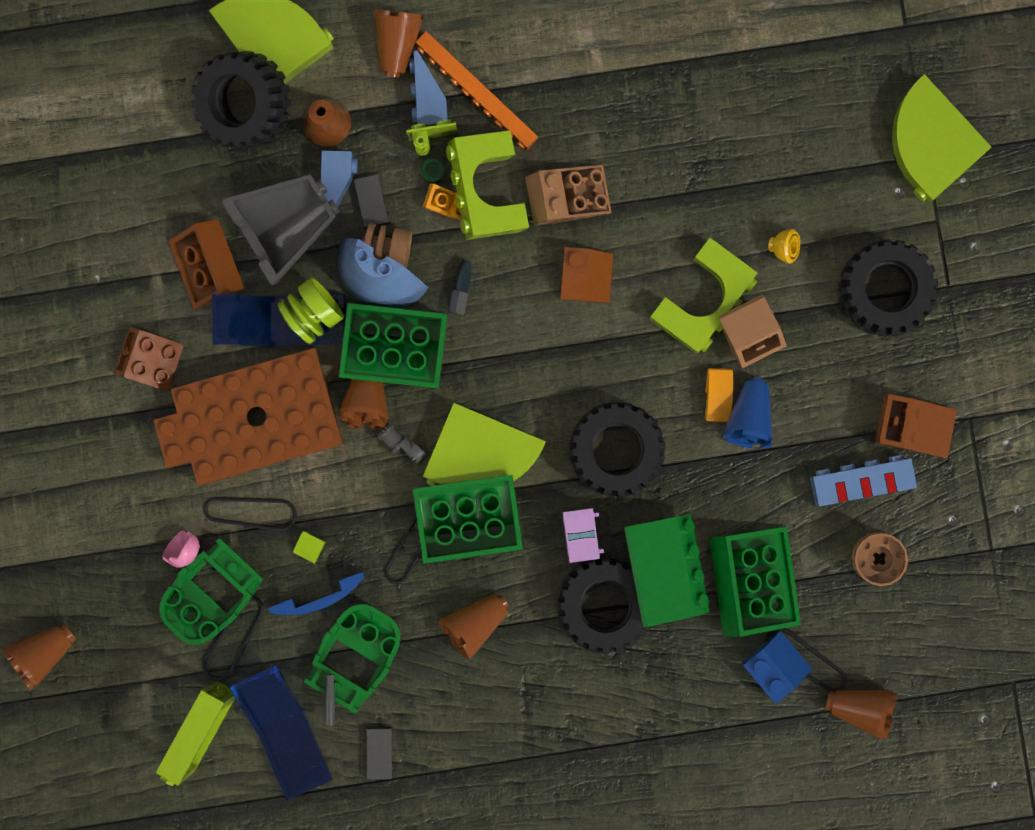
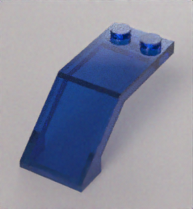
[212,294,346,347]
[230,665,334,801]

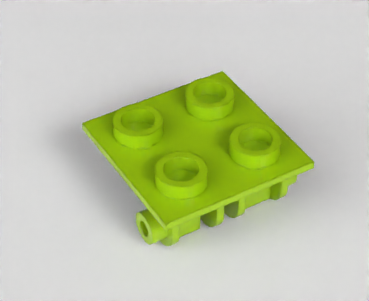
[406,120,458,156]

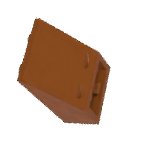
[874,394,957,458]

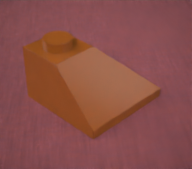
[560,247,613,303]

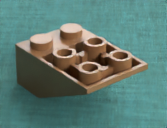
[525,165,612,226]

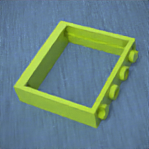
[156,681,238,786]

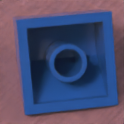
[742,630,812,704]

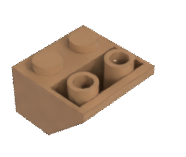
[718,294,787,368]

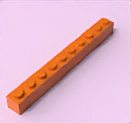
[416,31,538,150]

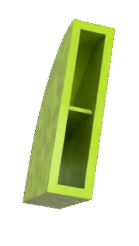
[209,0,334,84]
[892,74,991,204]
[423,403,546,486]

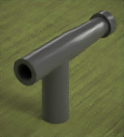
[324,674,338,726]

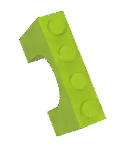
[446,130,529,240]
[649,238,758,354]

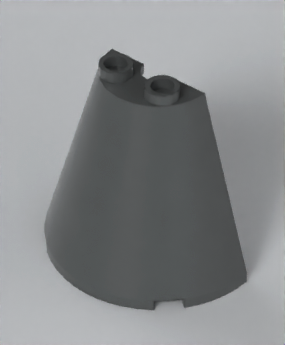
[222,174,340,286]

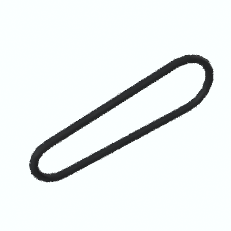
[204,497,297,531]
[202,596,264,681]
[764,628,847,692]

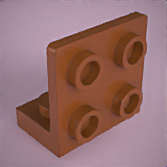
[114,327,183,391]

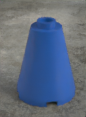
[722,378,773,449]

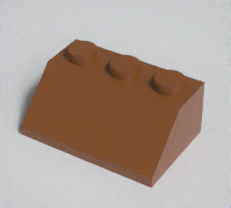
[168,219,244,309]

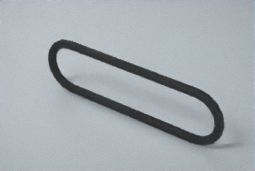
[385,515,422,584]

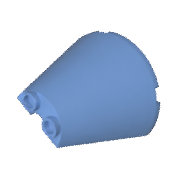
[337,237,429,309]

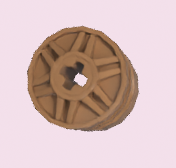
[362,223,412,268]
[851,532,908,586]

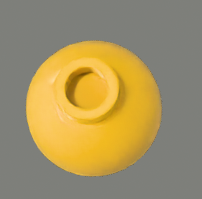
[768,229,800,264]

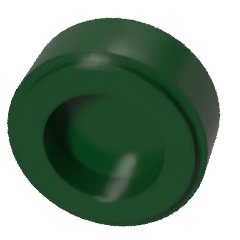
[420,158,445,183]

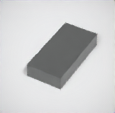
[354,174,389,229]
[367,728,393,779]

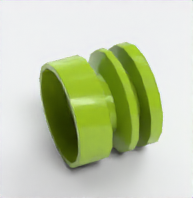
[278,277,344,344]

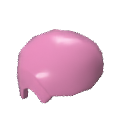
[162,530,200,568]

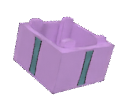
[562,508,604,563]

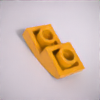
[422,184,462,221]
[705,368,733,422]

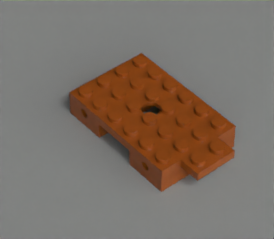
[153,348,345,486]

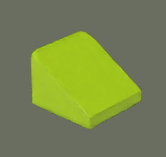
[293,530,326,564]

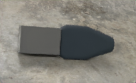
[449,259,471,315]

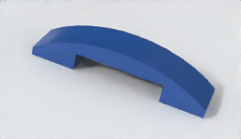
[268,571,366,615]

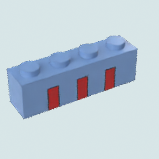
[810,455,917,506]

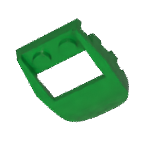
[159,538,264,645]
[304,604,401,714]

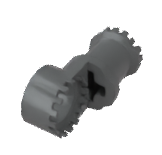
[376,422,427,465]

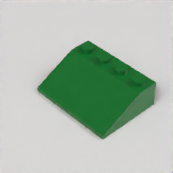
[339,303,448,389]
[413,475,523,564]
[624,514,709,628]
[709,527,801,637]

